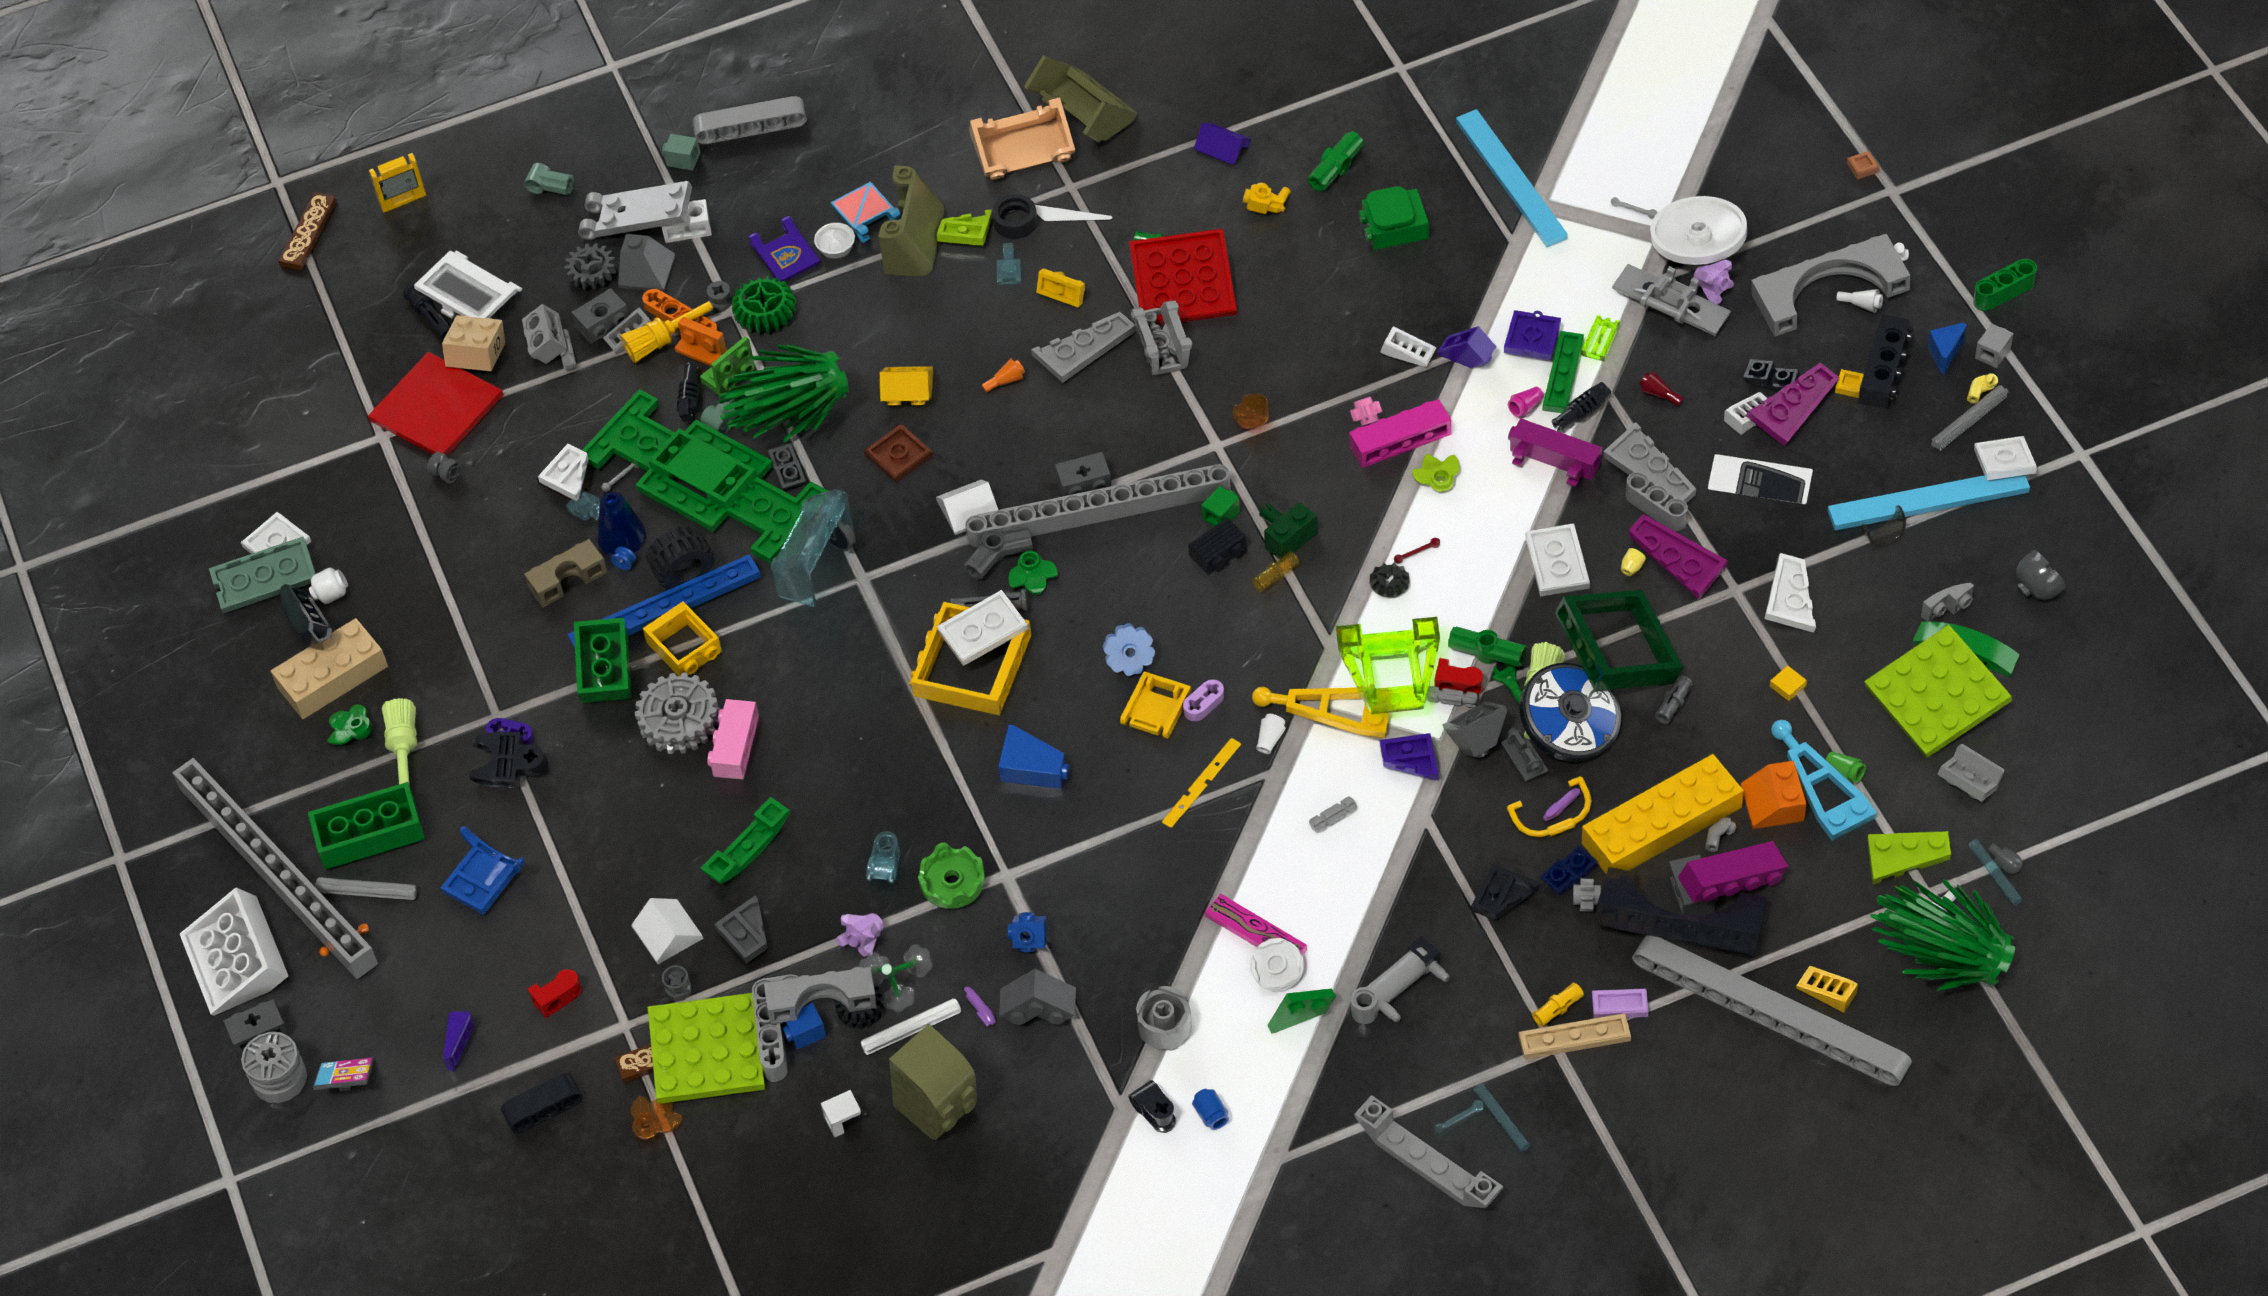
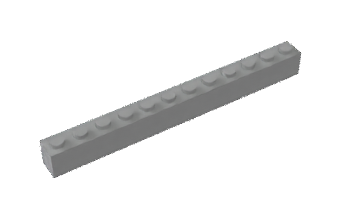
[172,758,378,979]

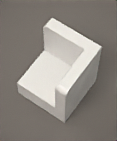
[821,1090,861,1137]

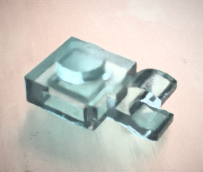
[997,243,1021,285]
[566,489,610,523]

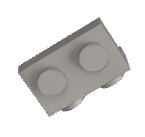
[1937,744,2004,802]

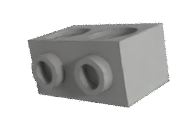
[522,304,567,364]

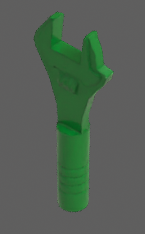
[1492,663,1522,704]

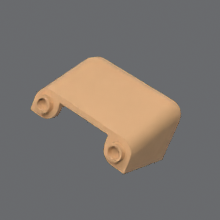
[969,97,1075,180]

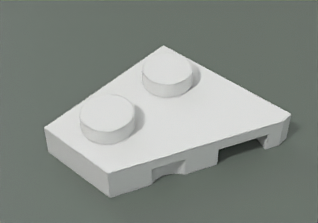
[538,444,588,501]

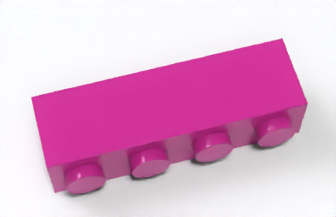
[1349,399,1452,468]

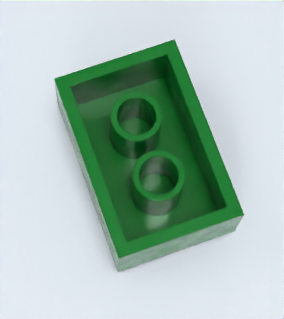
[574,618,632,703]

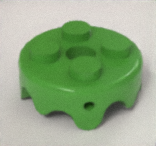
[918,843,985,909]

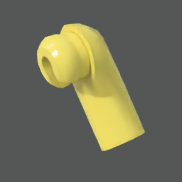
[1967,373,1998,404]

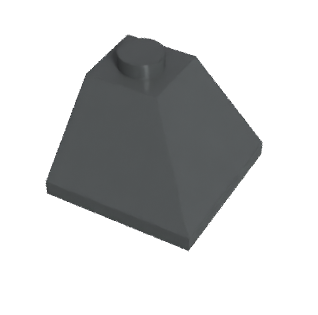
[618,234,676,293]
[1442,701,1508,758]

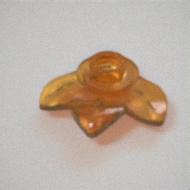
[631,1096,683,1139]

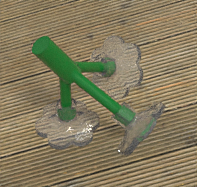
[859,944,933,1012]

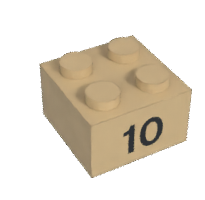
[442,315,505,371]

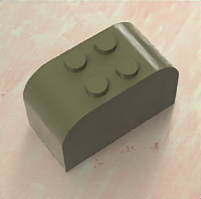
[889,1024,977,1140]

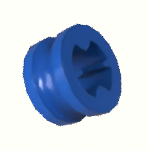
[611,547,636,570]

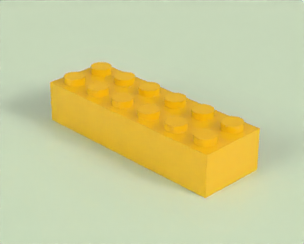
[1582,754,1744,874]

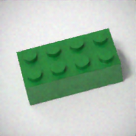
[308,782,425,870]

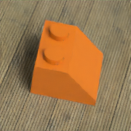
[1741,761,1806,829]

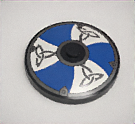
[1519,663,1621,762]

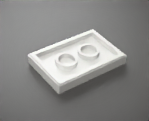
[1525,524,1590,596]
[937,590,1028,666]

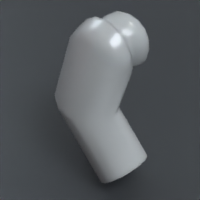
[1705,817,1736,852]

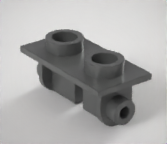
[1501,728,1548,782]

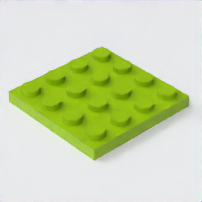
[1864,625,2012,758]
[648,993,765,1104]

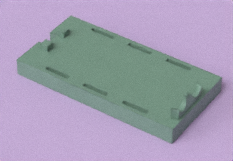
[209,537,316,614]

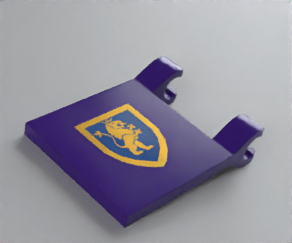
[749,216,821,282]

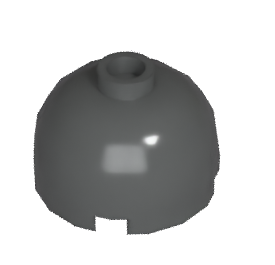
[2016,550,2066,601]

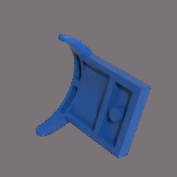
[441,826,525,915]

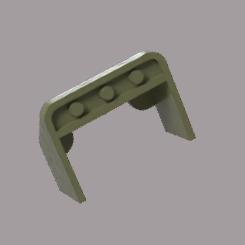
[1024,55,1138,143]

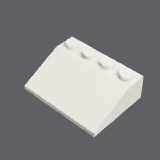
[180,888,288,1016]

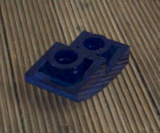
[1540,845,1599,895]

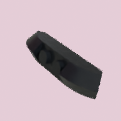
[280,584,332,646]

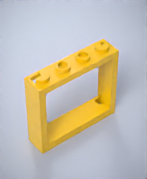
[909,602,1031,716]

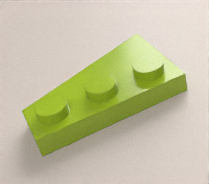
[1867,831,1951,885]

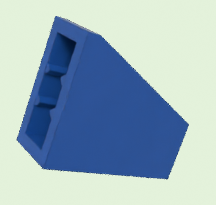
[998,725,1069,789]

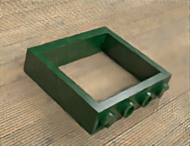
[1555,590,1683,691]

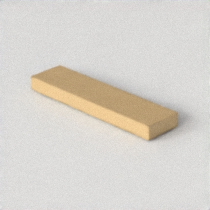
[1518,1013,1631,1060]

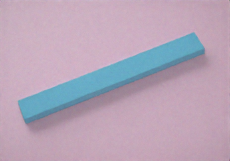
[1456,109,1568,248]
[1828,475,2030,531]

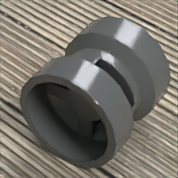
[427,451,462,483]
[662,965,692,1002]

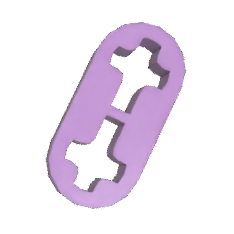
[1183,680,1224,721]

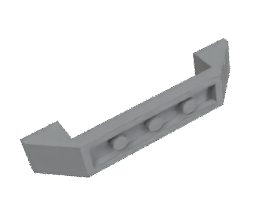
[1354,1095,1503,1208]

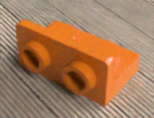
[675,317,727,366]

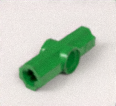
[1308,131,1364,192]
[1448,626,1527,667]

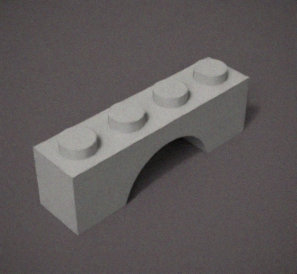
[764,967,876,1024]

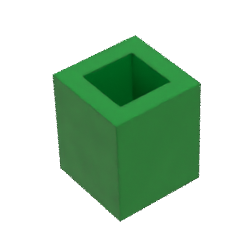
[1201,486,1240,527]

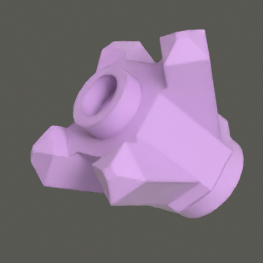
[1694,260,1734,305]
[836,913,884,957]

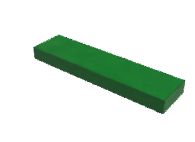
[1542,331,1584,413]

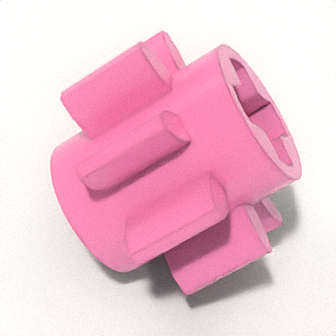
[1350,396,1382,426]

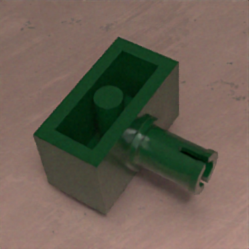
[1259,502,1318,562]

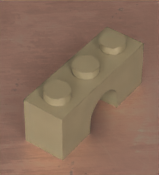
[524,539,607,608]

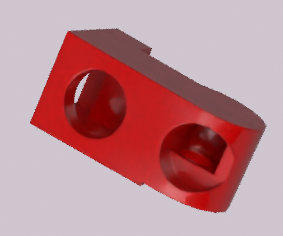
[1434,658,1483,695]
[527,969,582,1019]

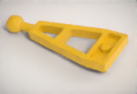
[1252,687,1393,738]

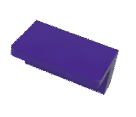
[1194,123,1251,164]

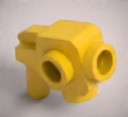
[1243,183,1291,214]

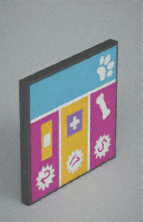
[313,1057,374,1091]

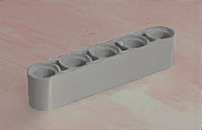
[693,96,807,144]

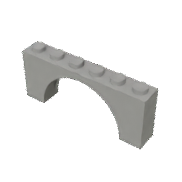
[1751,234,1910,337]

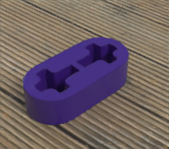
[486,718,534,745]

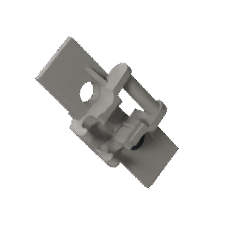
[1612,264,1731,336]

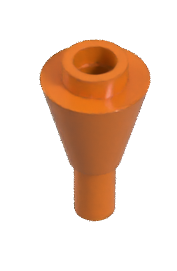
[982,358,1025,393]

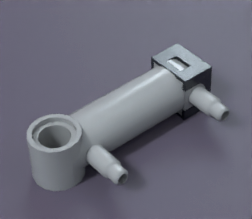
[1351,936,1450,1024]

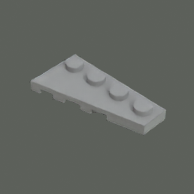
[1031,312,1136,383]
[1603,422,1696,503]

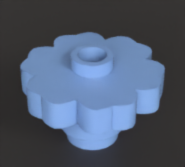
[1103,623,1155,676]

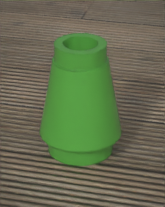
[1826,751,1866,783]

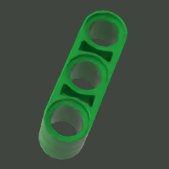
[1973,259,2037,311]

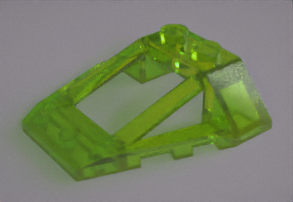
[1336,616,1440,714]

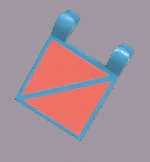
[831,182,901,243]

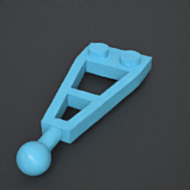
[1771,720,1877,841]

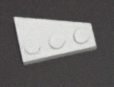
[1764,553,1816,633]

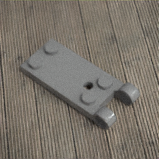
[578,181,692,240]

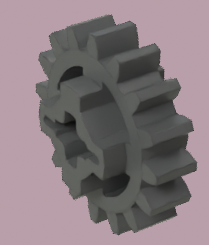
[564,243,617,289]

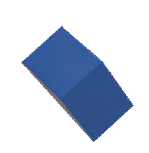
[1928,323,1967,374]

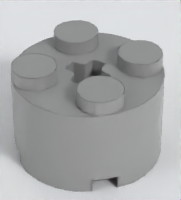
[1136,986,1192,1051]

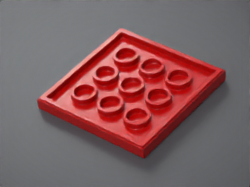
[1129,229,1237,327]
[368,352,503,456]

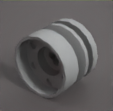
[241,1032,307,1103]

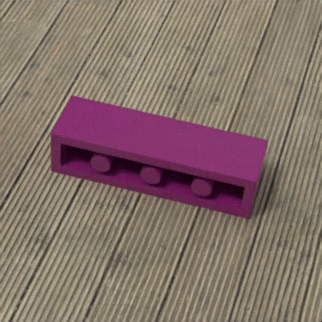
[1678,841,1789,903]

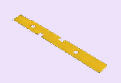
[1162,738,1241,828]

